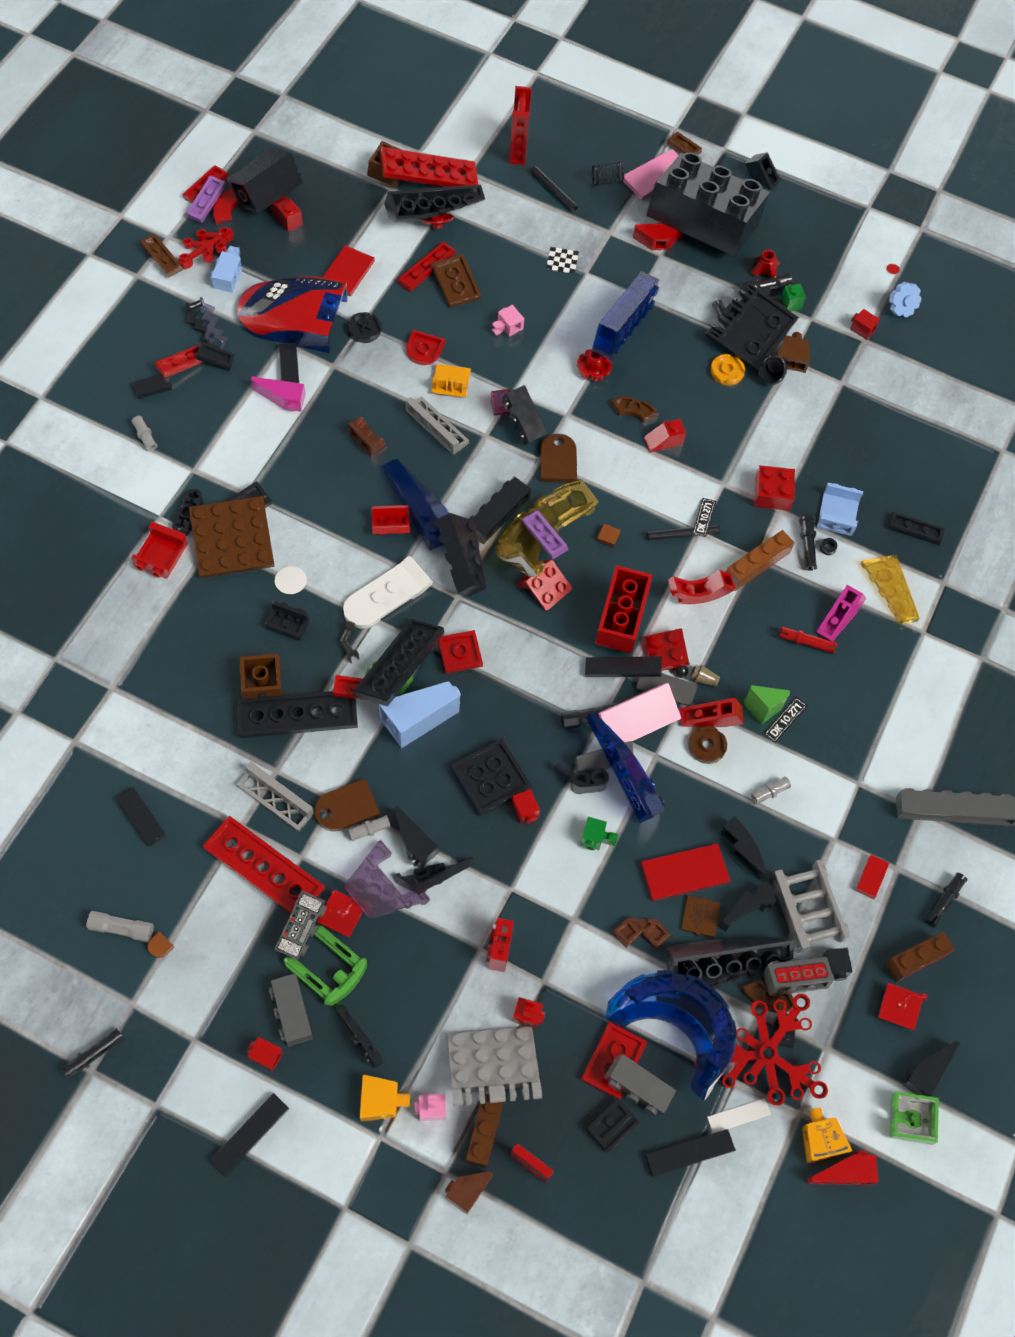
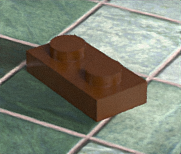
[667,131,702,155]

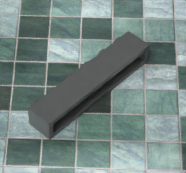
[896,788,1015,826]

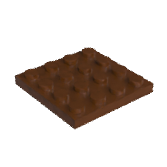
[189,496,275,578]

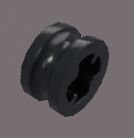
[820,538,838,556]

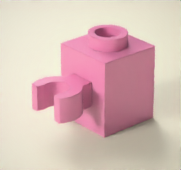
[492,305,524,337]
[415,1094,446,1121]

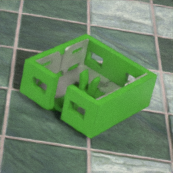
[890,1091,939,1145]

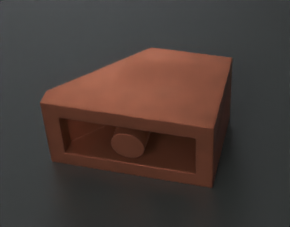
[445,1171,493,1215]

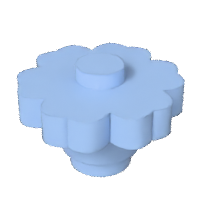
[889,282,921,317]

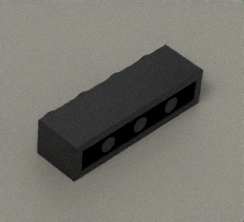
[469,476,531,545]

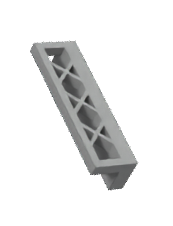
[406,396,469,455]
[236,761,314,832]

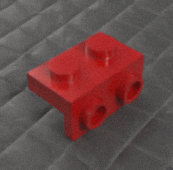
[372,505,410,535]

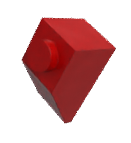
[644,419,686,453]

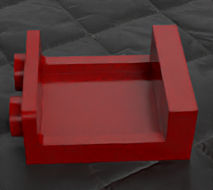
[131,521,188,579]

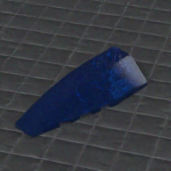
[586,712,665,823]

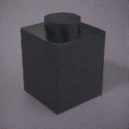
[823,947,853,981]

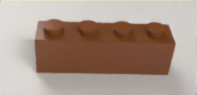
[726,530,795,591]

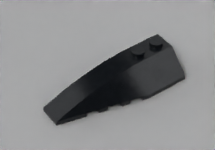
[384,185,485,222]
[666,937,794,996]

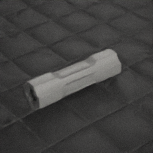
[86,911,154,942]

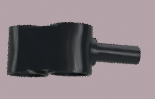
[554,762,609,794]

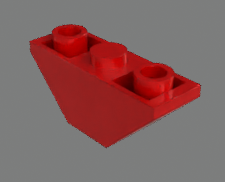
[633,223,682,250]

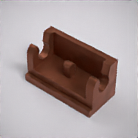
[348,417,386,457]

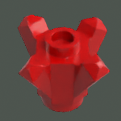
[751,250,780,278]

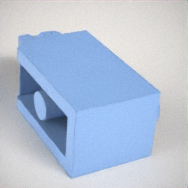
[210,246,242,293]

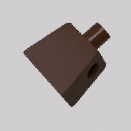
[778,332,810,373]

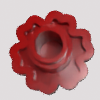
[577,349,612,381]

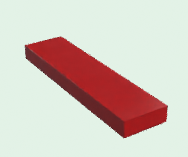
[397,241,456,292]

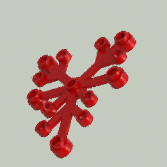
[695,994,828,1106]

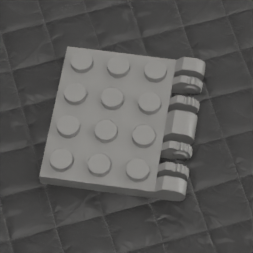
[447,1026,542,1106]

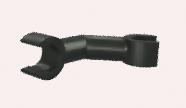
[340,620,360,664]

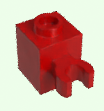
[512,997,545,1029]

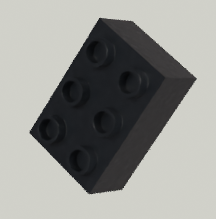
[646,153,770,256]

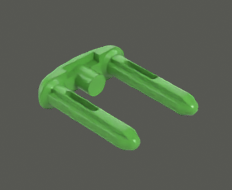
[284,925,367,1006]

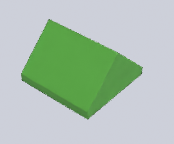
[744,685,790,724]

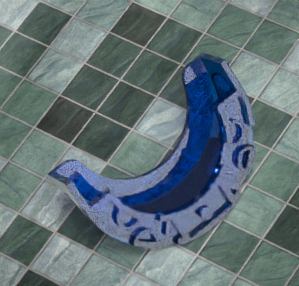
[605,970,737,1101]

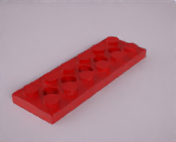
[380,147,479,187]
[203,816,325,914]

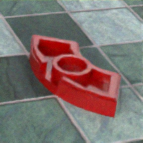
[213,189,238,225]

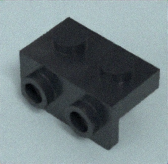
[264,601,309,640]

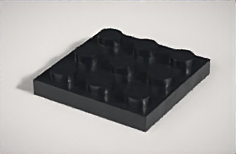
[451,738,532,817]

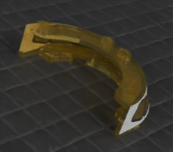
[495,479,599,577]

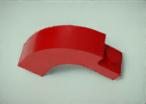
[668,570,736,604]

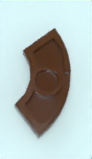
[611,397,659,423]
[741,978,793,1013]

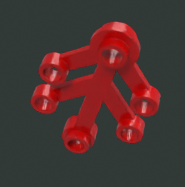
[178,227,234,269]

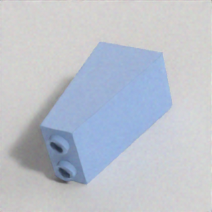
[379,681,461,748]

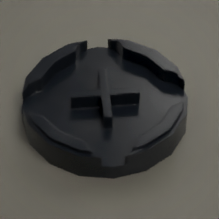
[347,312,382,343]

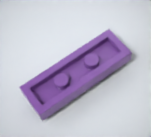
[186,175,226,223]
[523,510,568,559]

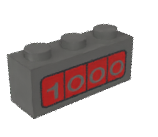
[763,956,834,996]

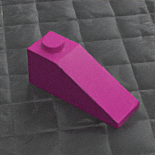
[251,376,306,412]
[817,585,866,641]

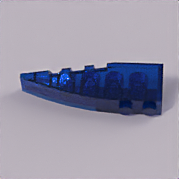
[381,459,449,551]

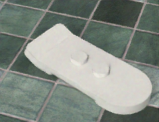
[343,556,433,629]

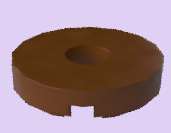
[688,726,727,764]

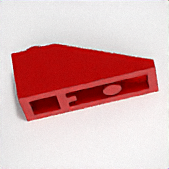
[268,196,302,232]
[680,698,744,727]
[807,1151,878,1185]

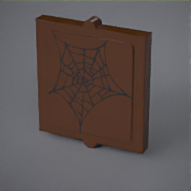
[681,895,721,938]

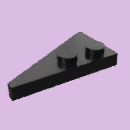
[394,856,474,894]
[334,1001,382,1068]

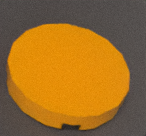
[710,354,745,386]

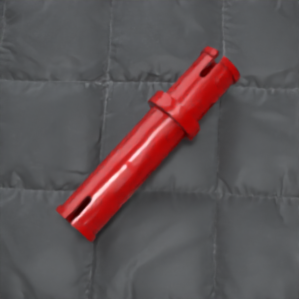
[779,626,837,654]

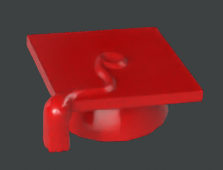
[317,890,370,938]
[878,983,927,1031]

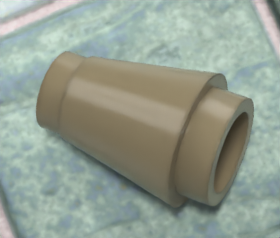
[690,664,720,687]

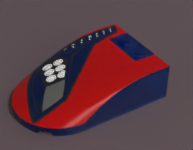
[237,277,348,353]

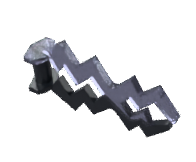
[186,296,228,350]

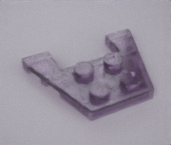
[344,840,430,919]

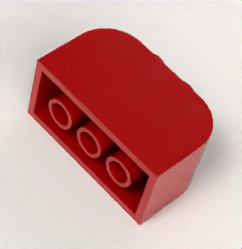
[595,565,653,654]

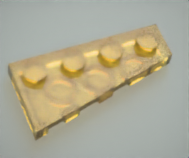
[860,555,920,625]

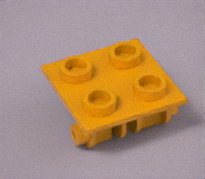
[431,364,471,398]

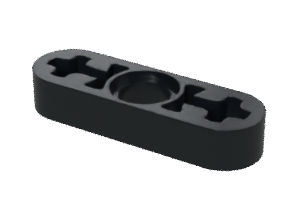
[172,489,203,536]

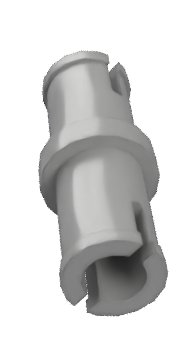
[132,416,157,451]
[751,776,791,805]
[348,815,391,841]

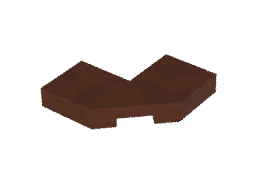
[612,917,671,950]

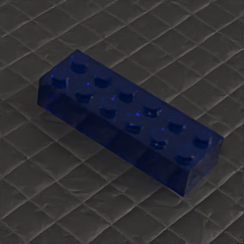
[592,271,660,359]

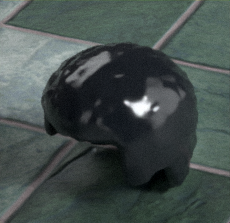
[759,355,787,385]

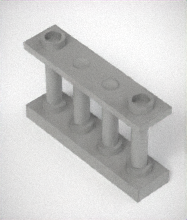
[771,860,849,954]

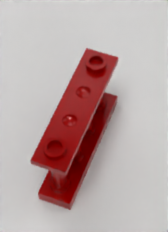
[509,86,532,165]

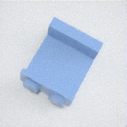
[817,483,863,536]

